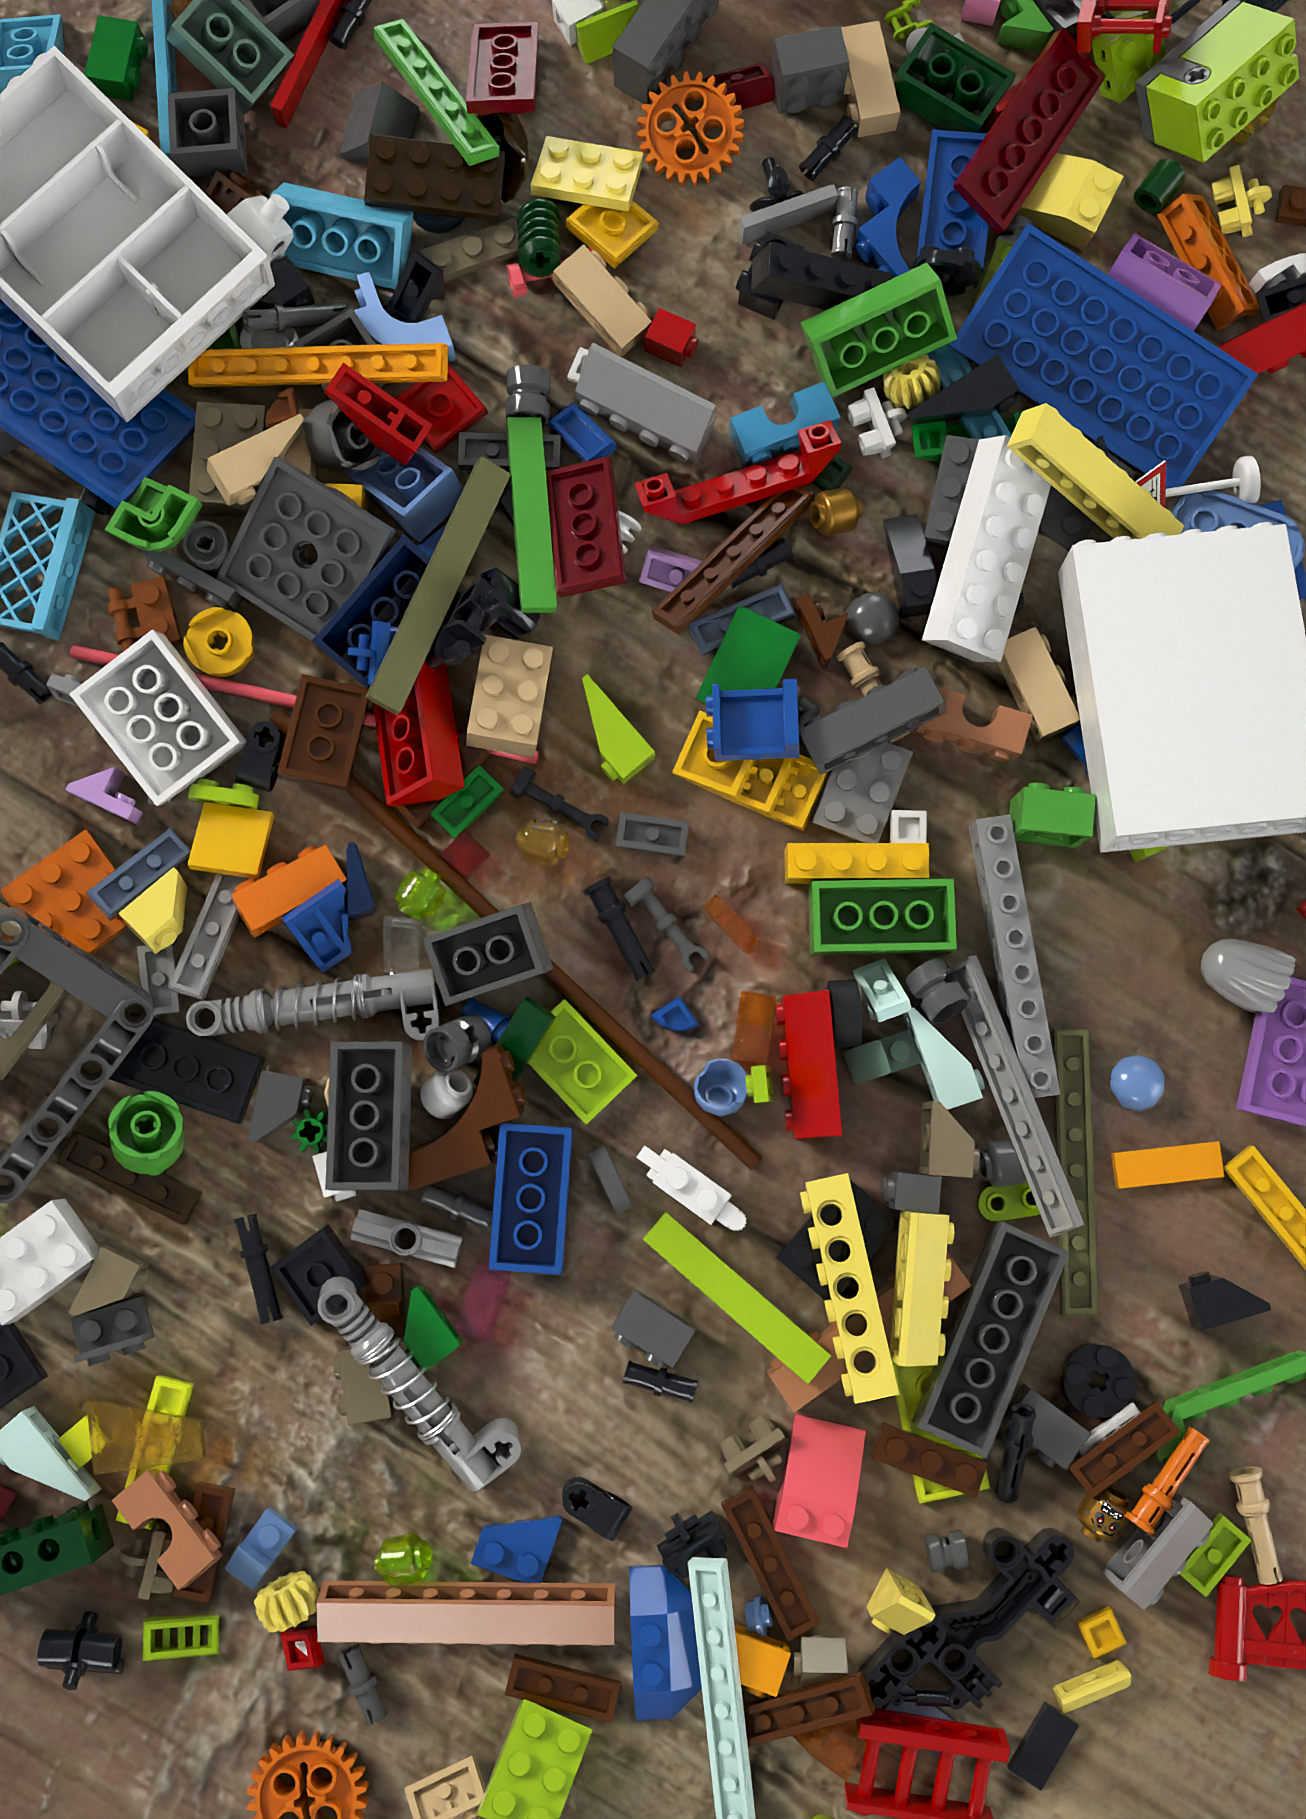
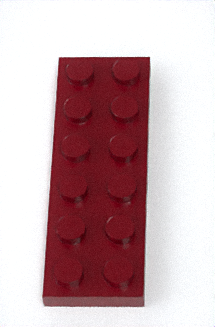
[952,27,1106,234]

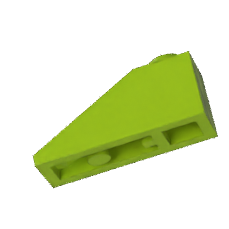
[582,674,655,785]

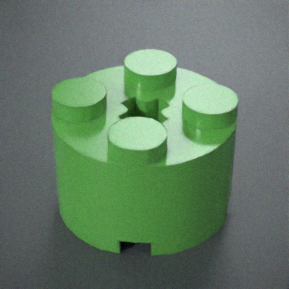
[109,1091,185,1176]

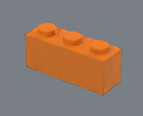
[231,844,347,938]

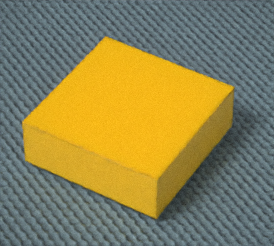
[1076,1606,1127,1659]

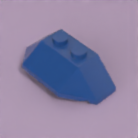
[629,1565,702,1720]

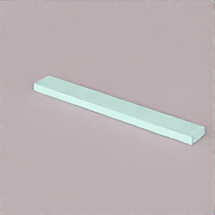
[688,1557,756,1819]

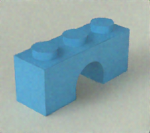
[729,381,840,467]

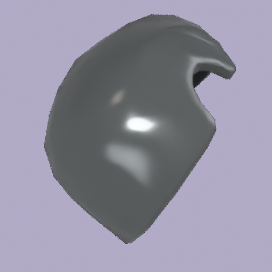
[845,592,900,645]

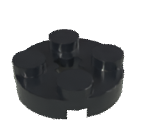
[912,246,981,296]
[1060,1343,1136,1418]

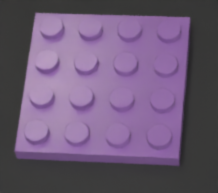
[1236,976,1306,1127]

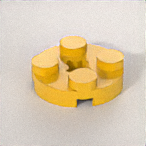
[183,607,255,677]

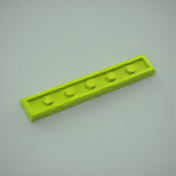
[643,1212,832,1385]

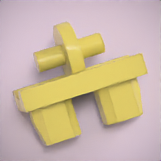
[1212,165,1272,238]

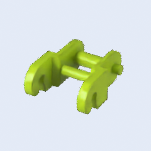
[884,0,934,41]

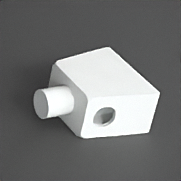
[227,194,293,266]

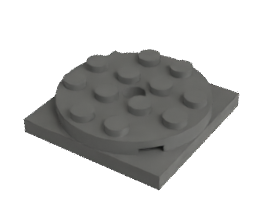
[216,457,396,640]

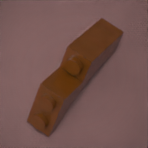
[408,1043,527,1191]

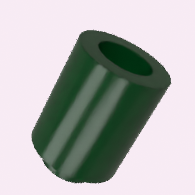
[1134,159,1185,215]

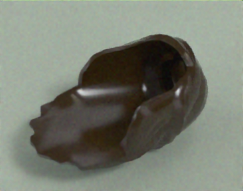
[477,112,529,203]

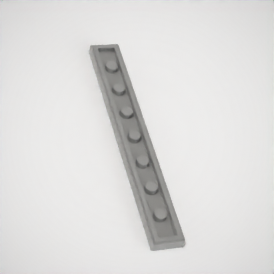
[950,955,1085,1238]

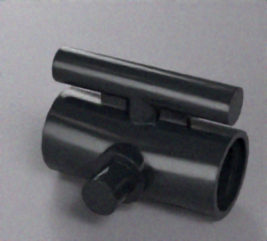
[37,1611,124,1690]

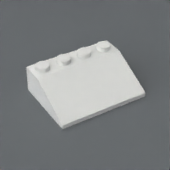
[69,629,247,806]

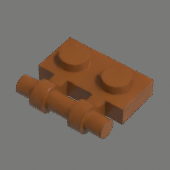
[107,576,183,652]

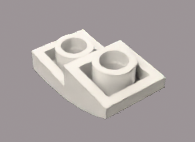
[1249,253,1306,296]

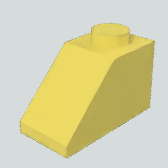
[119,867,188,955]

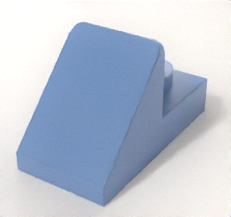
[224,1506,298,1590]

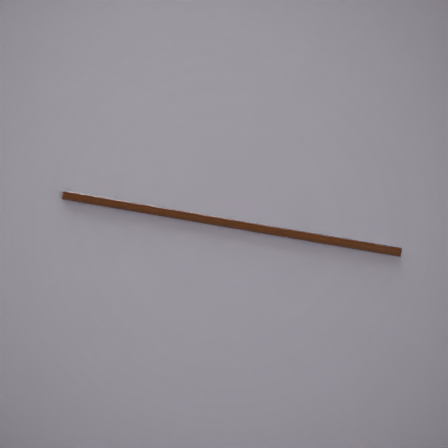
[270,708,762,1170]

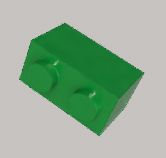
[84,15,148,102]

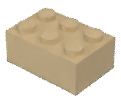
[466,635,553,758]

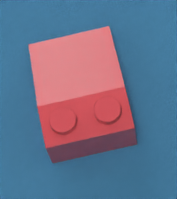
[772,1413,866,1548]

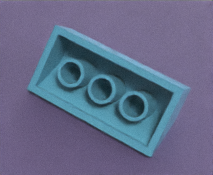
[271,182,413,289]

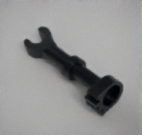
[509,766,609,841]

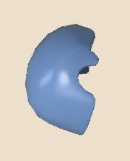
[1110,1054,1165,1112]
[694,1058,748,1116]

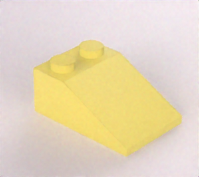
[1016,153,1124,251]

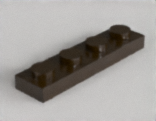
[57,1131,203,1225]

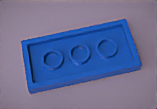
[917,129,988,273]

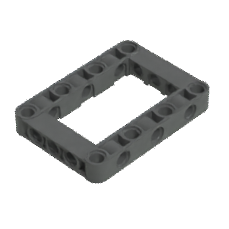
[0,907,154,1203]

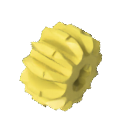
[883,354,941,410]
[254,1571,319,1632]

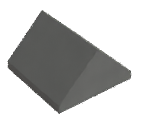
[340,81,420,163]

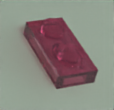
[455,1261,512,1343]

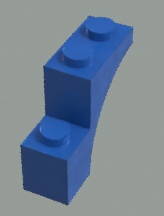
[855,157,921,279]

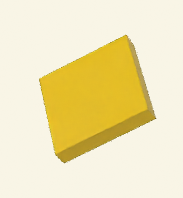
[565,200,659,269]
[187,802,274,880]

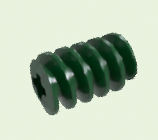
[517,199,562,278]

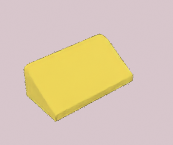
[1053,1659,1131,1713]

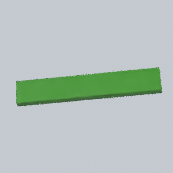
[374,19,500,166]
[506,417,557,613]

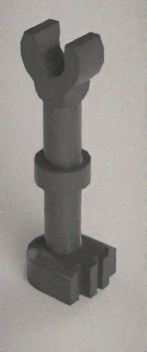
[623,876,708,972]

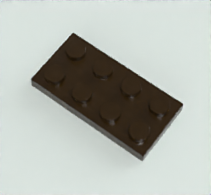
[364,134,506,222]

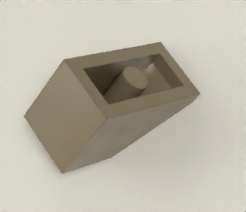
[68,1244,150,1316]

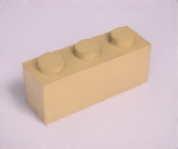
[841,21,900,138]
[553,244,652,357]
[997,627,1080,743]

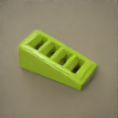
[143,1614,219,1661]

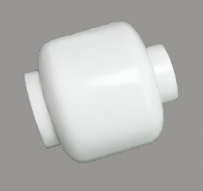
[420,1069,473,1119]

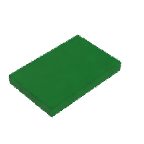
[694,605,801,705]

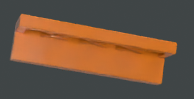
[1157,193,1261,330]

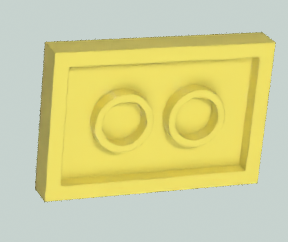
[531,136,643,212]

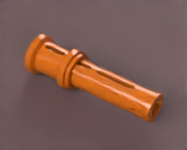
[1124,1426,1210,1537]

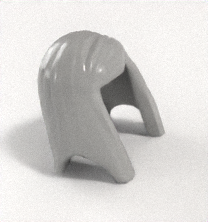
[1201,939,1296,1013]

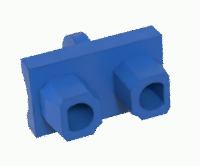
[348,621,398,685]

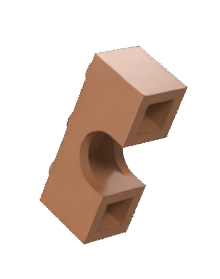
[916,686,1033,763]
[111,1469,223,1590]

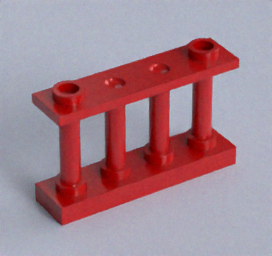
[1077,0,1172,53]
[843,1708,1010,1819]

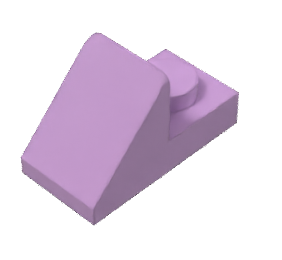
[65,767,143,825]

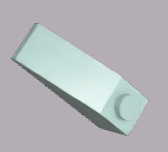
[903,1007,985,1110]
[0,1406,102,1501]

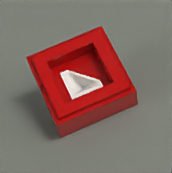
[280,1626,325,1671]

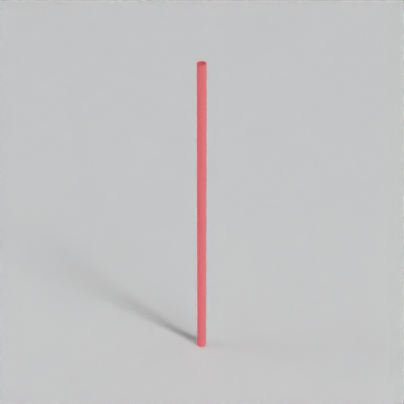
[70,644,539,765]

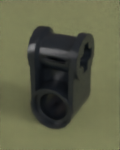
[235,721,286,792]
[562,1477,633,1541]

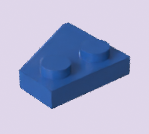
[282,879,351,973]
[471,1515,563,1583]

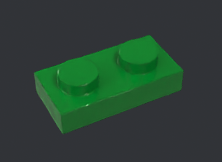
[430,765,504,840]

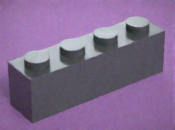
[799,666,946,775]

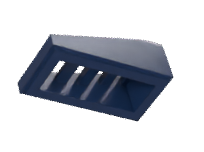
[346,842,376,921]

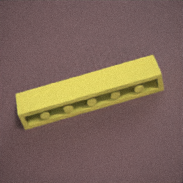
[1007,403,1184,539]

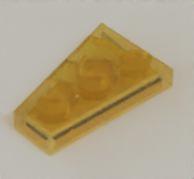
[86,1398,206,1475]

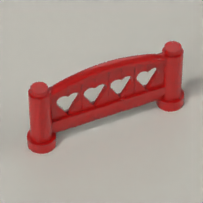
[1208,1574,1306,1681]

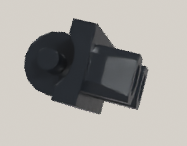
[657,1510,727,1579]

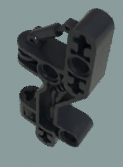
[857,1528,1080,1709]

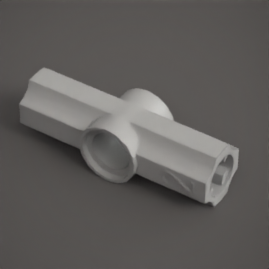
[351,1209,464,1268]

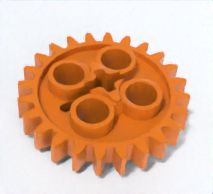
[637,71,745,188]
[246,1730,369,1819]

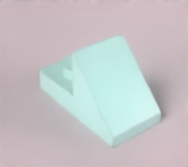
[852,958,912,1023]

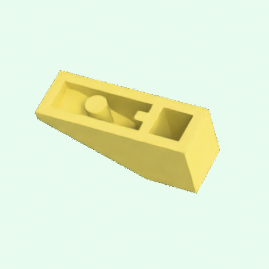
[866,1567,936,1635]

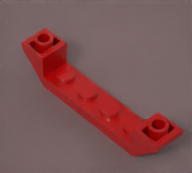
[634,420,842,525]

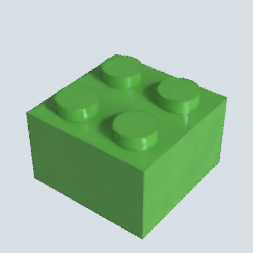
[1009,783,1096,848]

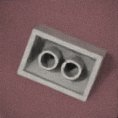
[1101,1492,1214,1610]

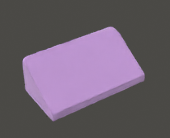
[639,545,703,592]

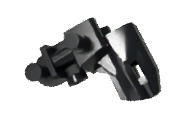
[426,567,540,668]

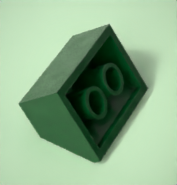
[894,22,1017,133]

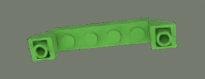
[1151,1350,1306,1463]

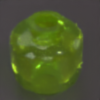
[394,867,447,922]
[375,1533,432,1586]

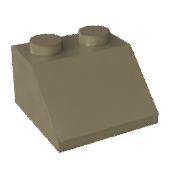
[918,1101,980,1178]

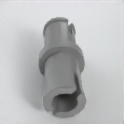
[831,186,859,260]

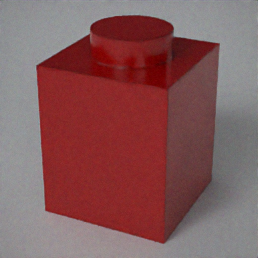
[645,308,699,367]

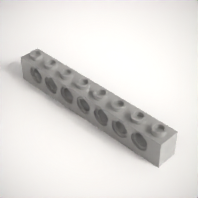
[968,814,1060,1098]

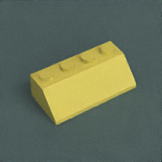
[889,1210,954,1366]

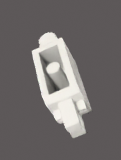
[636,1145,747,1231]

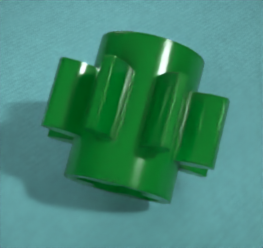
[290,1110,328,1153]

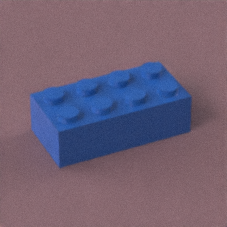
[488,1123,574,1275]

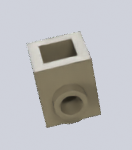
[793,1635,848,1688]

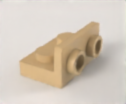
[404,1756,486,1819]

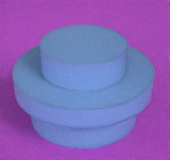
[745,1596,773,1636]

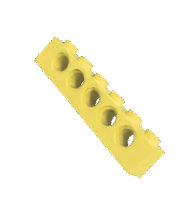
[800,1173,899,1404]

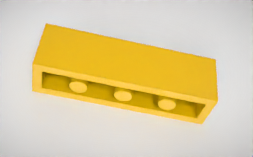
[784,843,929,884]

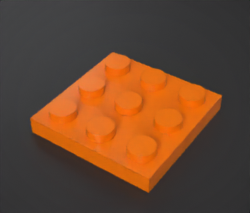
[0,829,129,955]

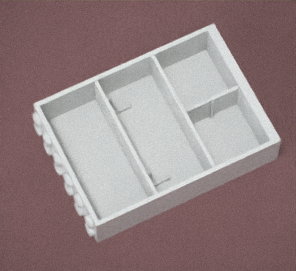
[0,46,275,422]
[1058,522,1306,853]

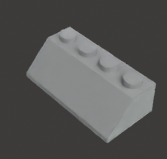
[575,343,716,464]

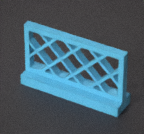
[0,492,96,640]

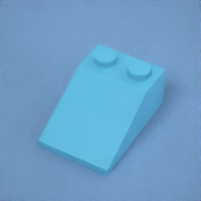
[0,14,64,93]

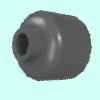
[979,1139,1027,1188]

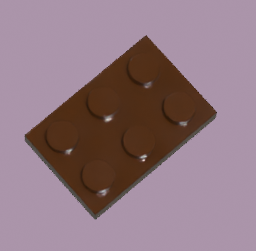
[277,674,370,791]

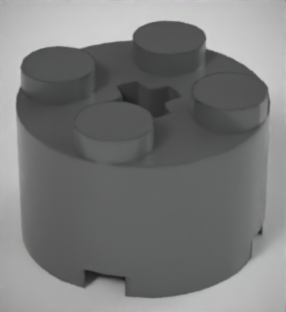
[303,400,381,471]

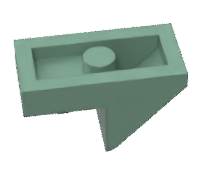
[842,1029,922,1085]

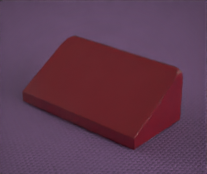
[703,62,775,110]

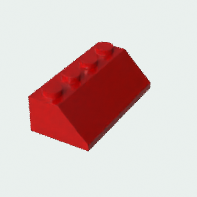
[373,659,465,806]
[775,990,842,1139]

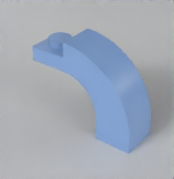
[354,272,456,363]

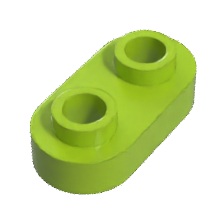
[187,779,259,810]
[976,1181,1040,1221]

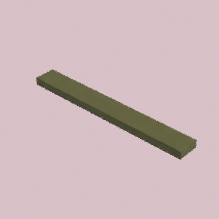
[365,456,511,715]
[1052,1029,1099,1316]

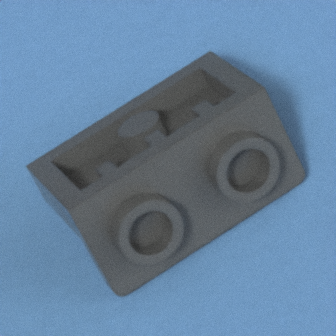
[71,1296,155,1366]

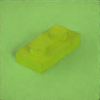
[745,1065,775,1103]
[1180,1513,1252,1597]

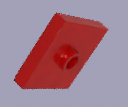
[395,363,488,454]

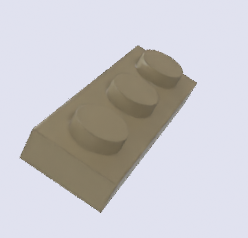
[420,217,519,282]

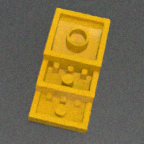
[672,711,830,832]

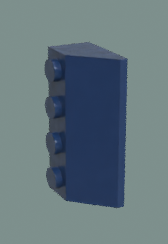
[311,534,431,688]

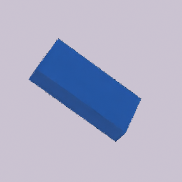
[548,402,617,462]

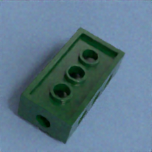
[0,1502,115,1596]

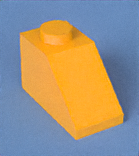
[734,1623,791,1698]

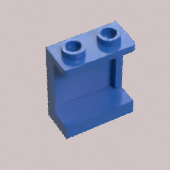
[706,679,800,761]

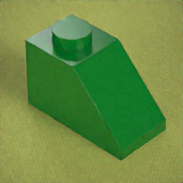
[403,1283,464,1372]

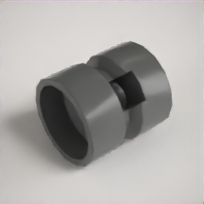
[506,365,551,426]
[182,521,233,579]
[905,958,970,1025]
[424,1014,492,1073]

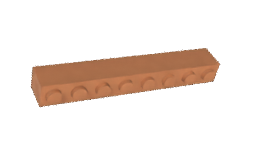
[316,1580,615,1647]

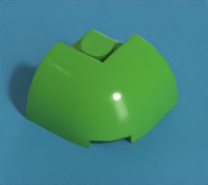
[105,477,203,552]

